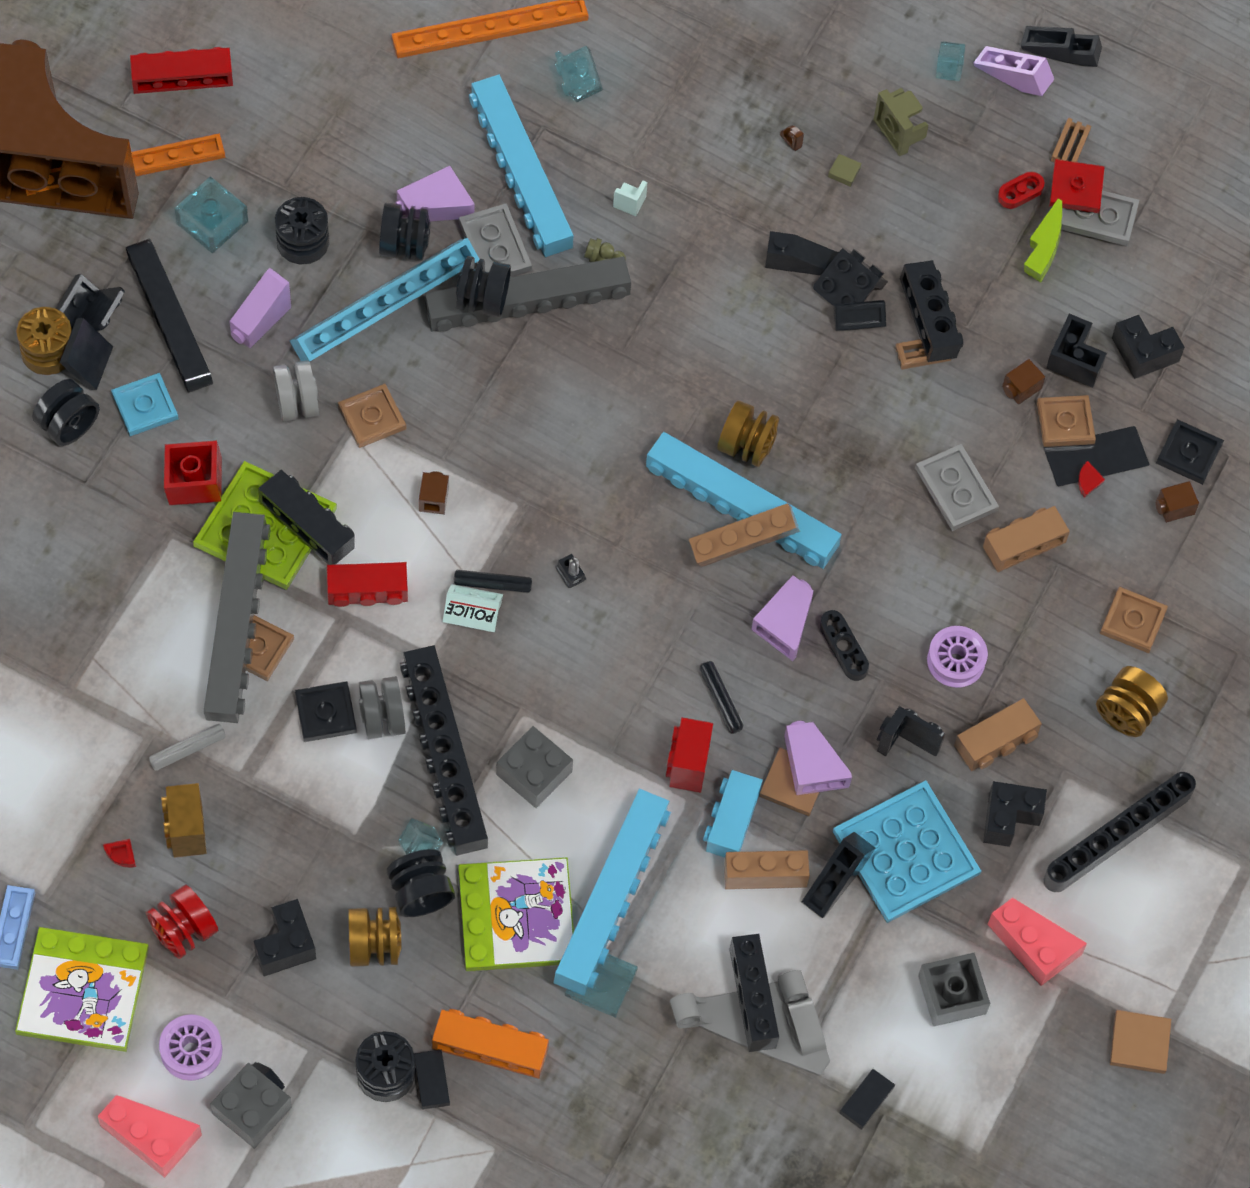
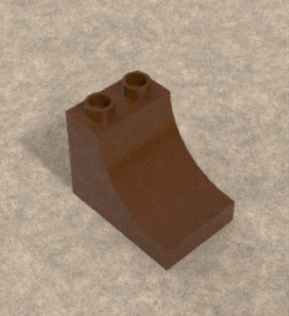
[0,39,139,219]

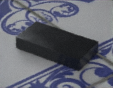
[834,300,887,331]
[414,1049,450,1110]
[840,1069,895,1130]

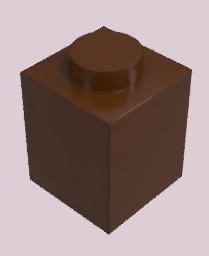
[1002,359,1045,405]
[419,471,449,515]
[1155,481,1199,523]

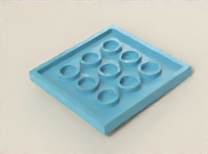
[832,780,981,923]

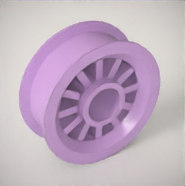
[927,626,988,688]
[159,1015,222,1081]

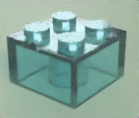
[175,176,248,253]

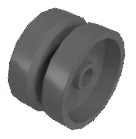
[359,676,406,740]

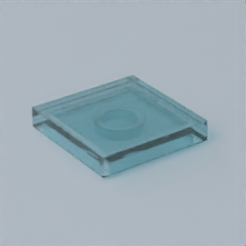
[565,954,638,1018]

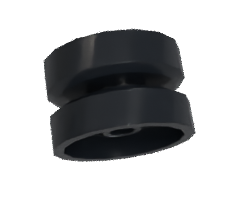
[32,379,100,446]

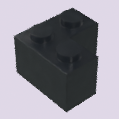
[1046,313,1107,388]
[1112,315,1185,379]
[983,781,1047,847]
[254,899,316,976]

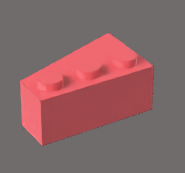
[988,897,1087,986]
[98,1095,202,1178]

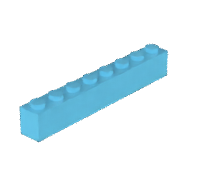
[469,74,574,257]
[290,238,480,362]
[646,432,842,569]
[554,788,671,996]

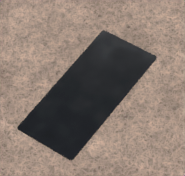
[1044,426,1150,487]

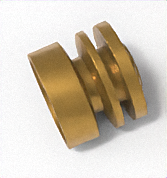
[16,306,72,375]
[717,400,779,467]
[1096,666,1168,737]
[349,907,402,967]

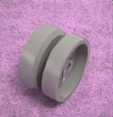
[273,360,319,422]

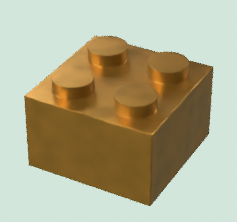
[161,783,207,858]

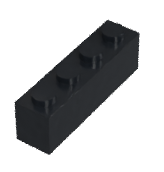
[258,469,355,565]

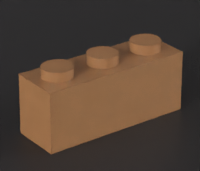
[983,506,1070,572]
[954,698,1042,771]
[724,850,810,889]

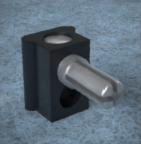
[556,554,586,588]

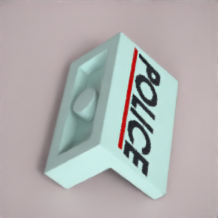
[443,584,503,632]

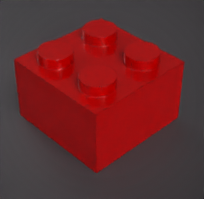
[164,440,222,505]
[666,717,713,793]

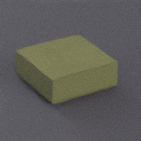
[828,154,862,187]

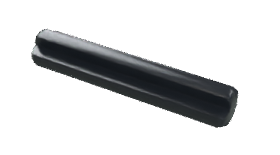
[454,570,532,593]
[700,661,743,734]

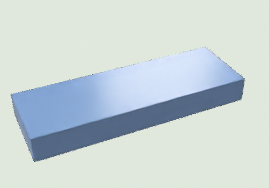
[0,885,35,970]

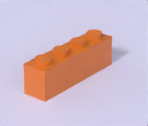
[432,1009,549,1079]

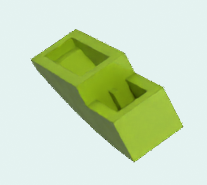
[1024,199,1062,282]

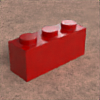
[327,562,408,607]

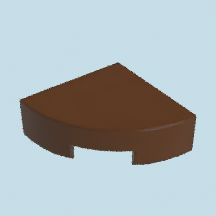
[780,125,804,151]

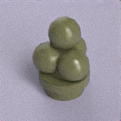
[584,238,626,262]

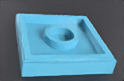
[111,373,179,436]

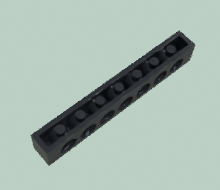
[400,645,488,856]

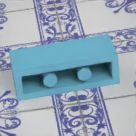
[703,770,763,857]

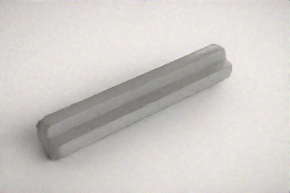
[149,724,225,770]

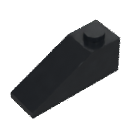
[765,231,839,276]
[801,832,876,918]

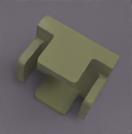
[873,88,929,157]

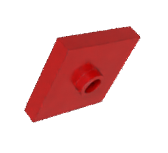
[1049,159,1105,213]

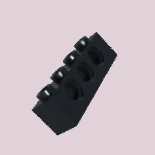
[899,260,963,362]
[729,933,779,1052]

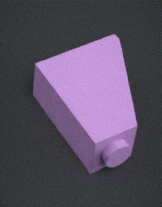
[395,166,474,221]
[230,268,291,348]
[751,576,813,661]
[784,721,852,795]

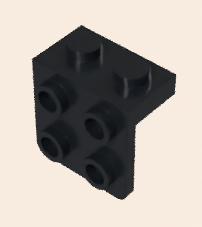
[813,248,888,306]
[56,274,125,331]
[876,706,945,756]

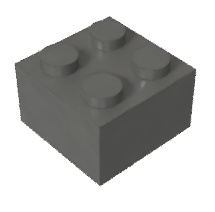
[496,726,573,808]
[918,952,991,1027]
[210,1062,292,1149]

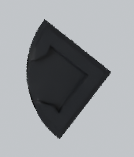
[252,1062,285,1090]

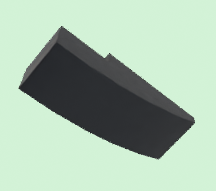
[1021,26,1102,67]

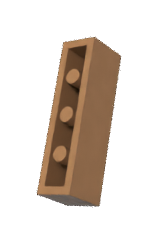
[689,503,800,567]

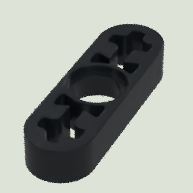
[820,610,869,681]

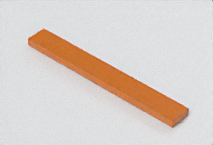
[392,0,589,59]
[26,133,226,196]

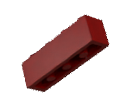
[130,47,233,94]

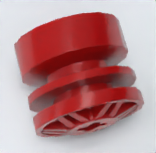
[146,884,219,959]

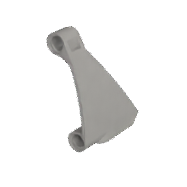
[670,970,830,1076]

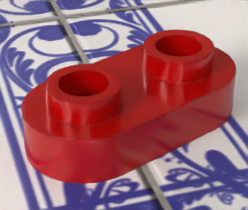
[998,172,1045,209]

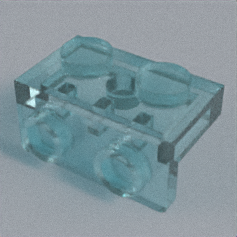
[555,46,603,102]

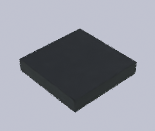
[60,318,114,390]
[1156,419,1224,485]
[295,681,357,742]

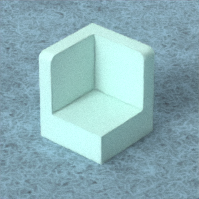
[613,181,648,216]

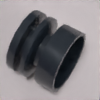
[275,197,329,265]
[379,203,431,261]
[456,256,511,318]
[387,849,455,917]
[355,1031,415,1102]

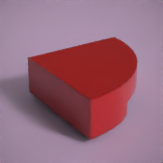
[1079,461,1105,498]
[103,839,136,868]

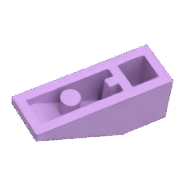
[973,46,1054,96]

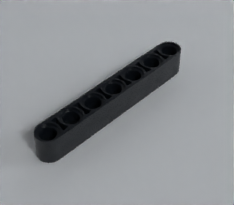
[125,238,213,393]
[1043,772,1196,892]

